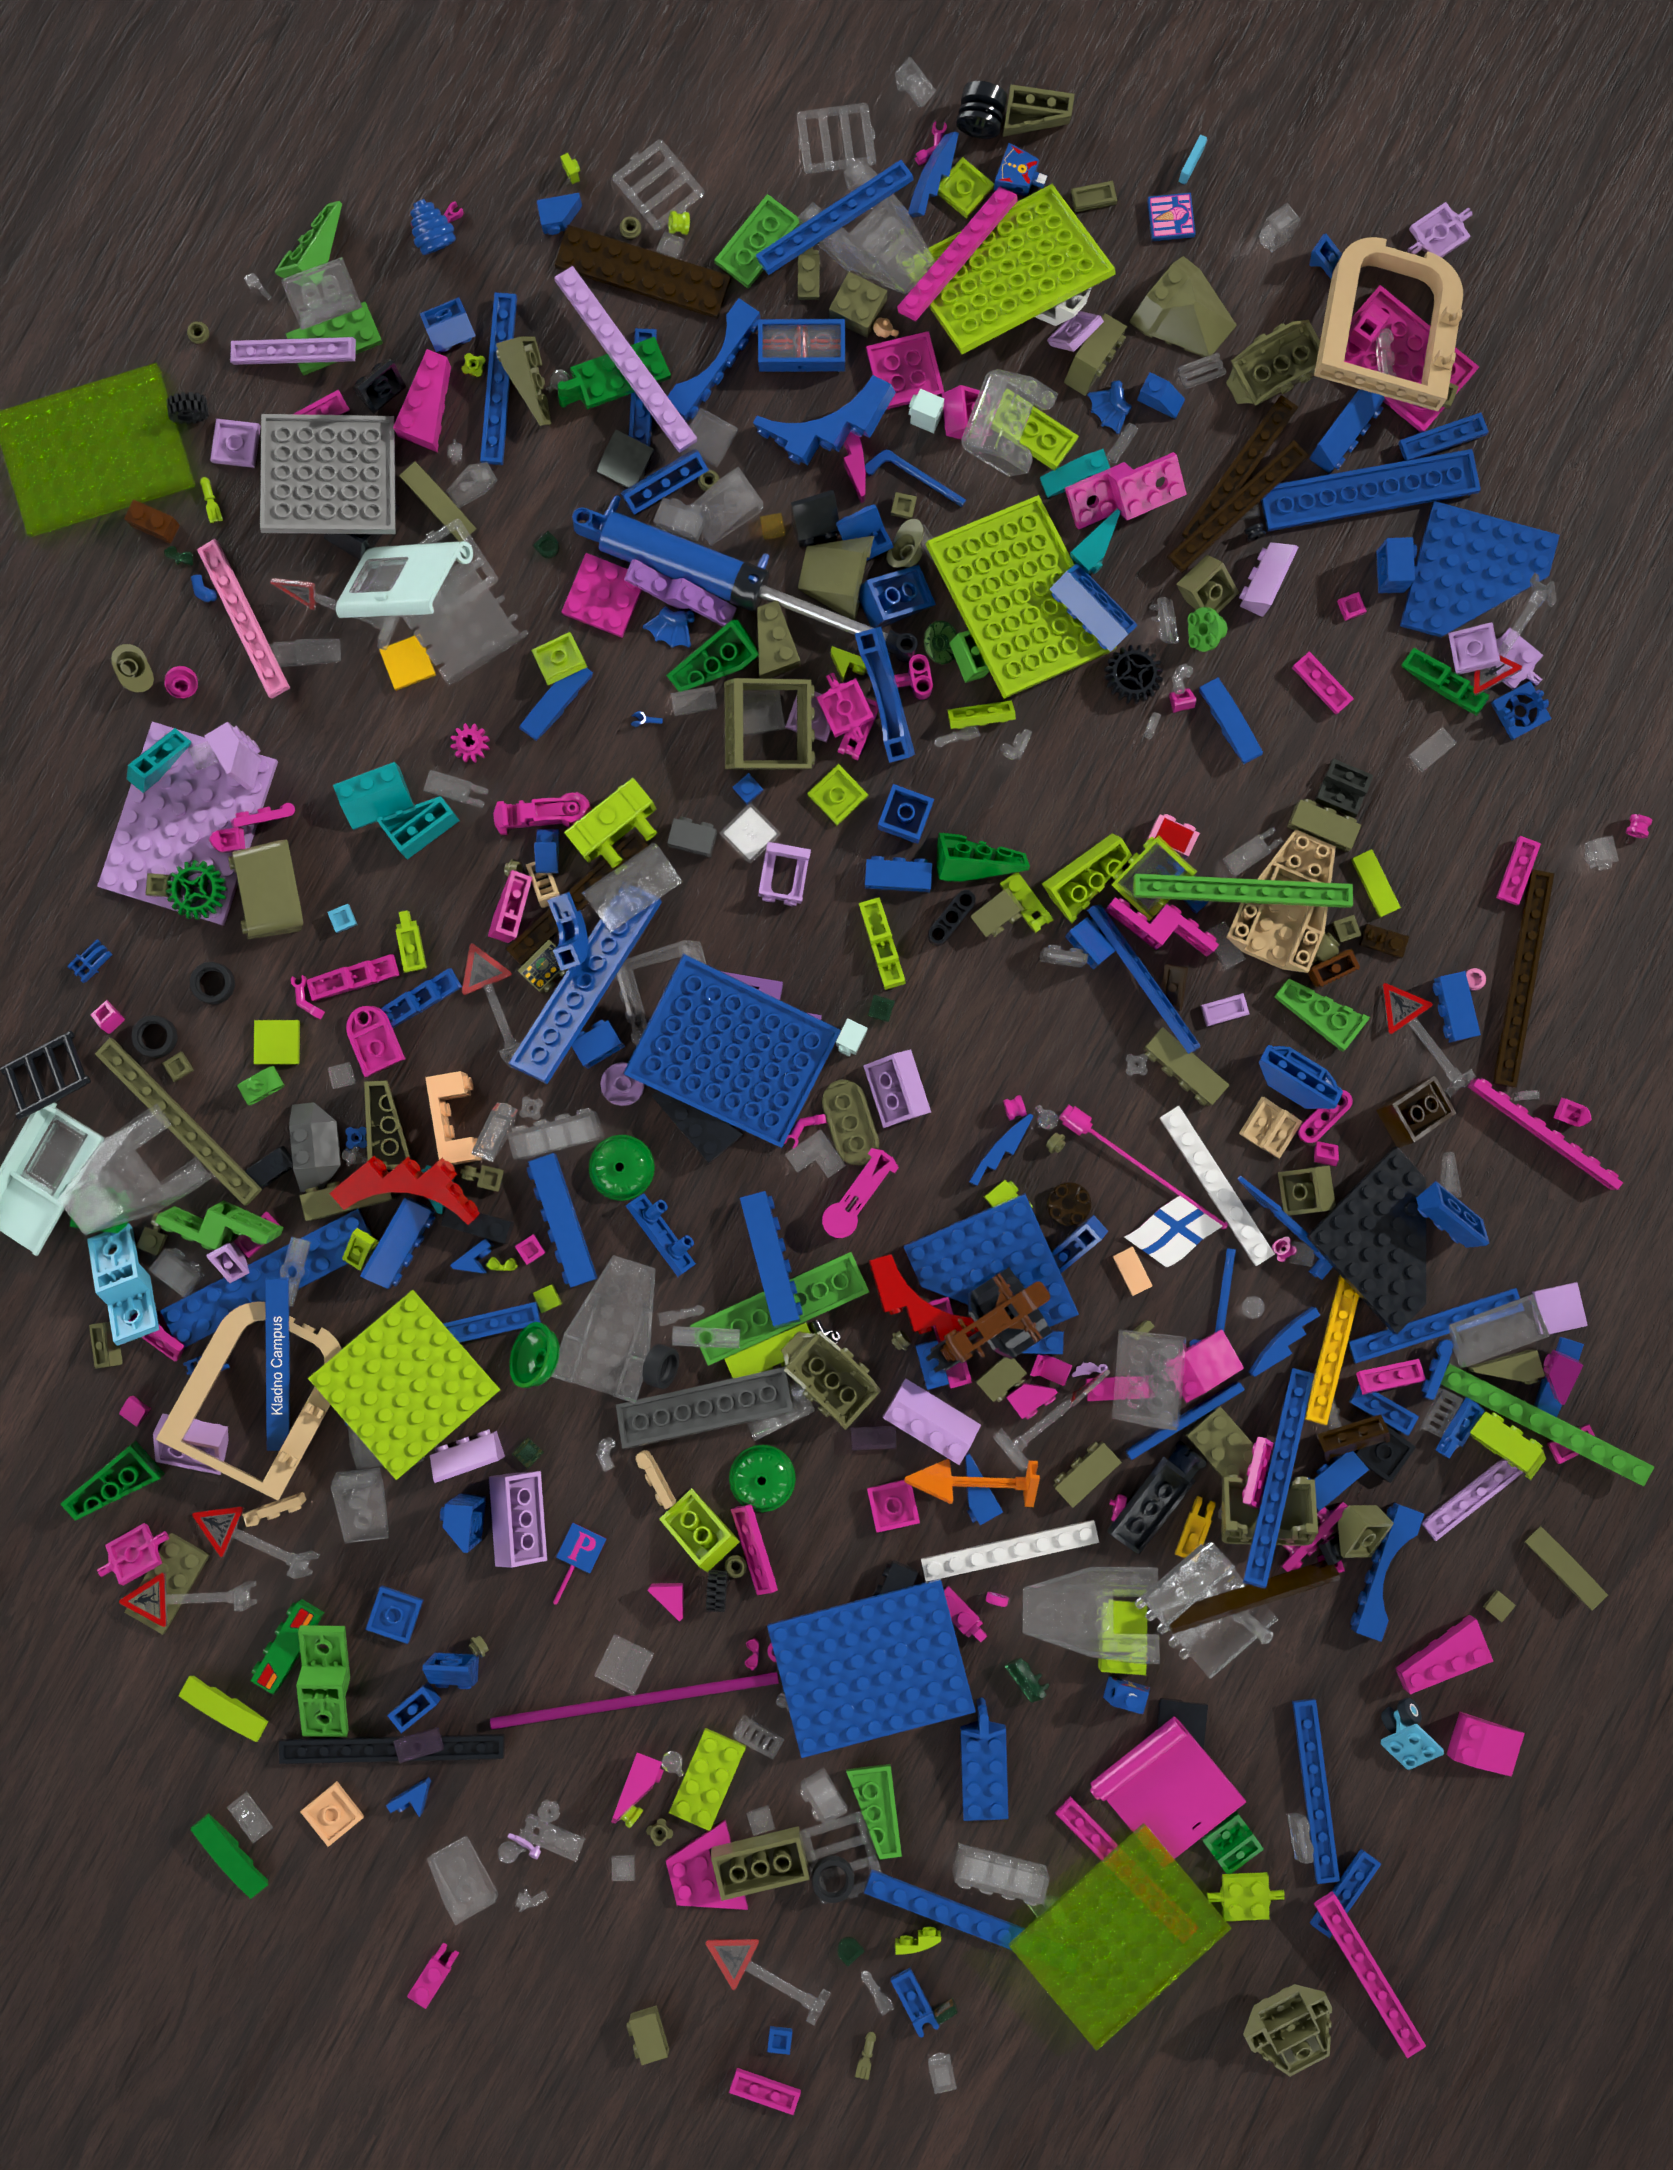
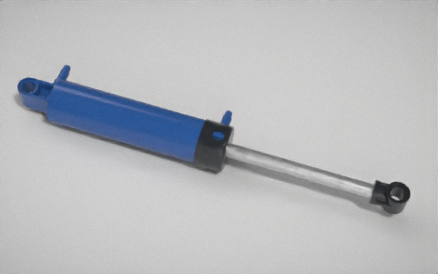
[572,495,918,662]

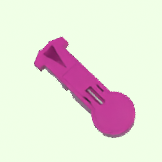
[493,792,592,835]
[822,1148,899,1238]

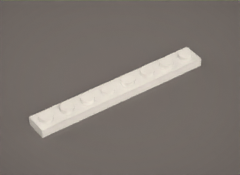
[1160,1106,1275,1266]
[921,1520,1099,1582]

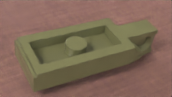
[798,247,820,300]

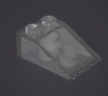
[686,467,764,546]
[331,1467,389,1543]
[427,1835,499,1925]

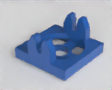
[1491,681,1552,740]

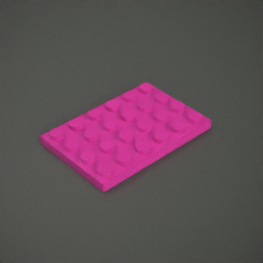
[1344,285,1479,433]

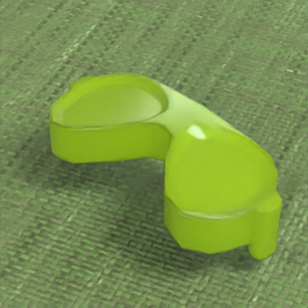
[486,1257,518,1271]

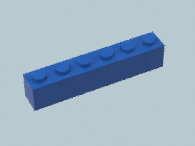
[527,1153,598,1288]
[740,1191,803,1328]

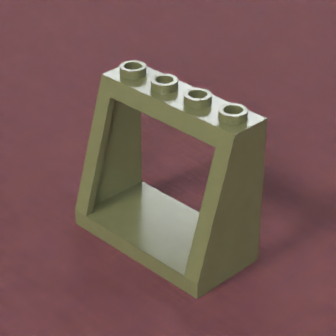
[724,678,815,770]

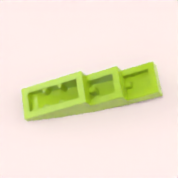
[859,897,906,990]
[179,1676,269,1742]

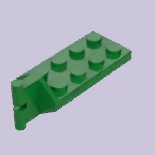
[558,337,671,410]

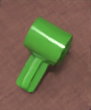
[237,1066,285,1106]

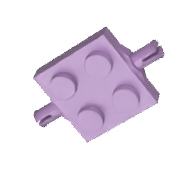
[1407,202,1473,258]
[1487,628,1543,690]

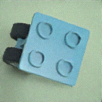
[1381,1698,1444,1770]

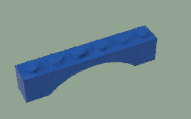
[667,298,760,423]
[855,626,915,763]
[1350,1503,1424,1642]

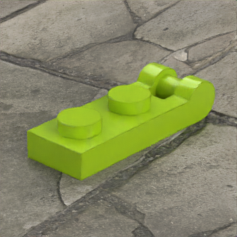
[999,872,1053,933]

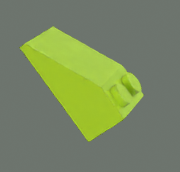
[659,1488,740,1572]
[1098,1599,1147,1675]

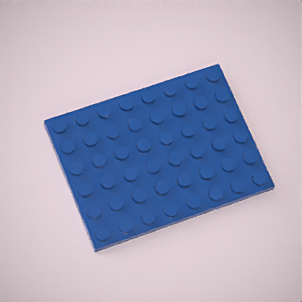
[624,953,841,1148]
[767,1579,976,1758]

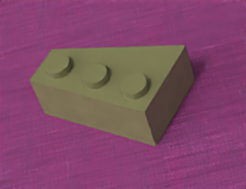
[1064,313,1127,396]

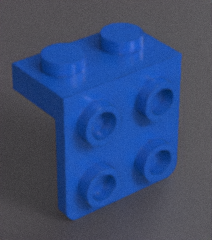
[836,505,894,561]

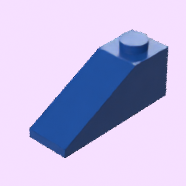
[1051,1215,1108,1273]
[965,1451,1003,1525]

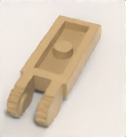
[635,1450,676,1510]

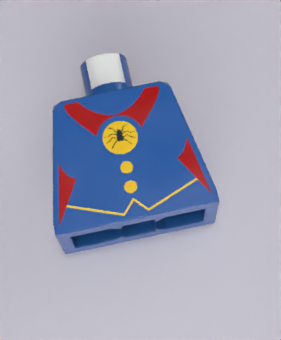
[994,143,1048,196]
[1103,1676,1150,1714]

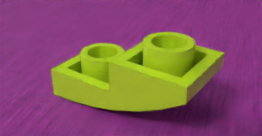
[895,1927,941,1955]

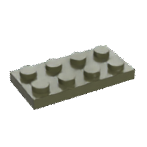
[124,1533,210,1635]

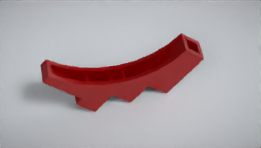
[329,1156,480,1225]
[869,1254,979,1343]

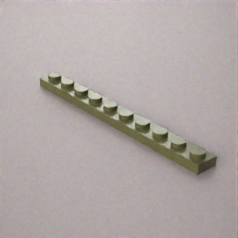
[95,1038,262,1206]

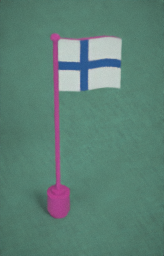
[1059,1105,1228,1267]

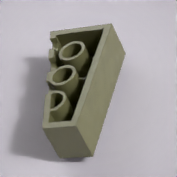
[364,1081,412,1170]

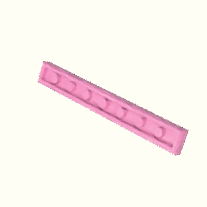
[197,539,290,699]

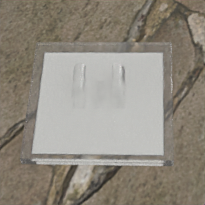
[720,803,781,864]

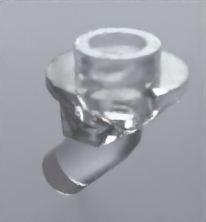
[515,1889,548,1913]

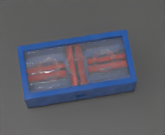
[758,319,845,372]

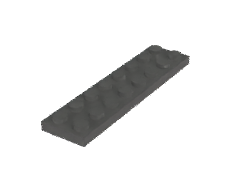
[616,1367,795,1449]

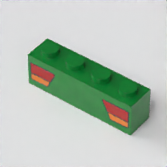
[251,1599,325,1695]

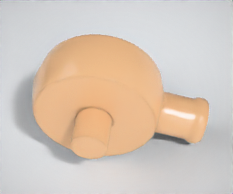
[873,318,899,338]

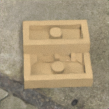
[1239,1097,1302,1159]

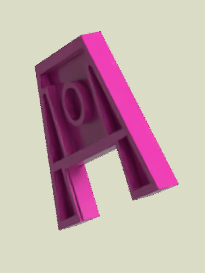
[666,1820,748,1910]

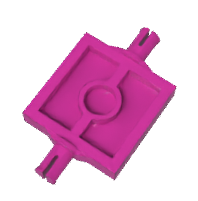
[817,673,875,743]
[97,1523,169,1586]

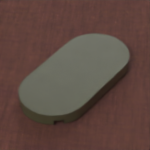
[822,1080,879,1165]

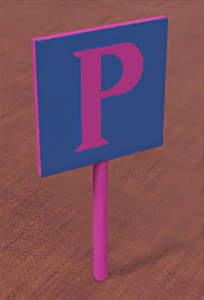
[553,1523,606,1604]

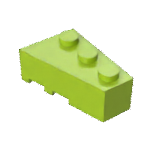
[1470,1411,1546,1481]

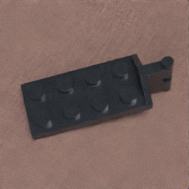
[1107,1441,1206,1555]

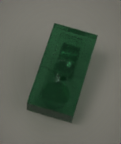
[1005,1658,1049,1703]

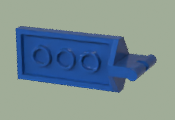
[960,1697,1008,1821]

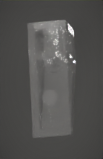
[472,1102,518,1162]

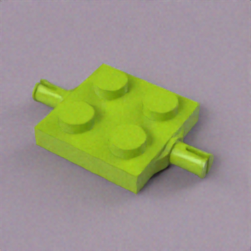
[1207,1872,1285,1921]

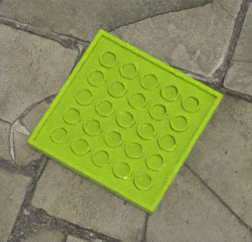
[308,1290,500,1481]

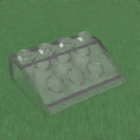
[1112,1330,1186,1430]

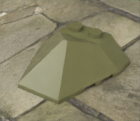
[1129,256,1237,359]
[1243,1984,1332,2076]

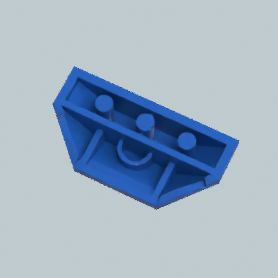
[1259,1045,1343,1109]

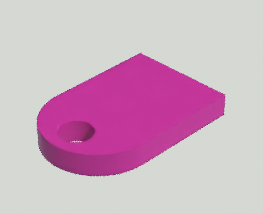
[346,1006,405,1077]

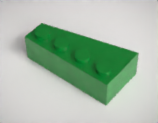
[61,1441,165,1521]

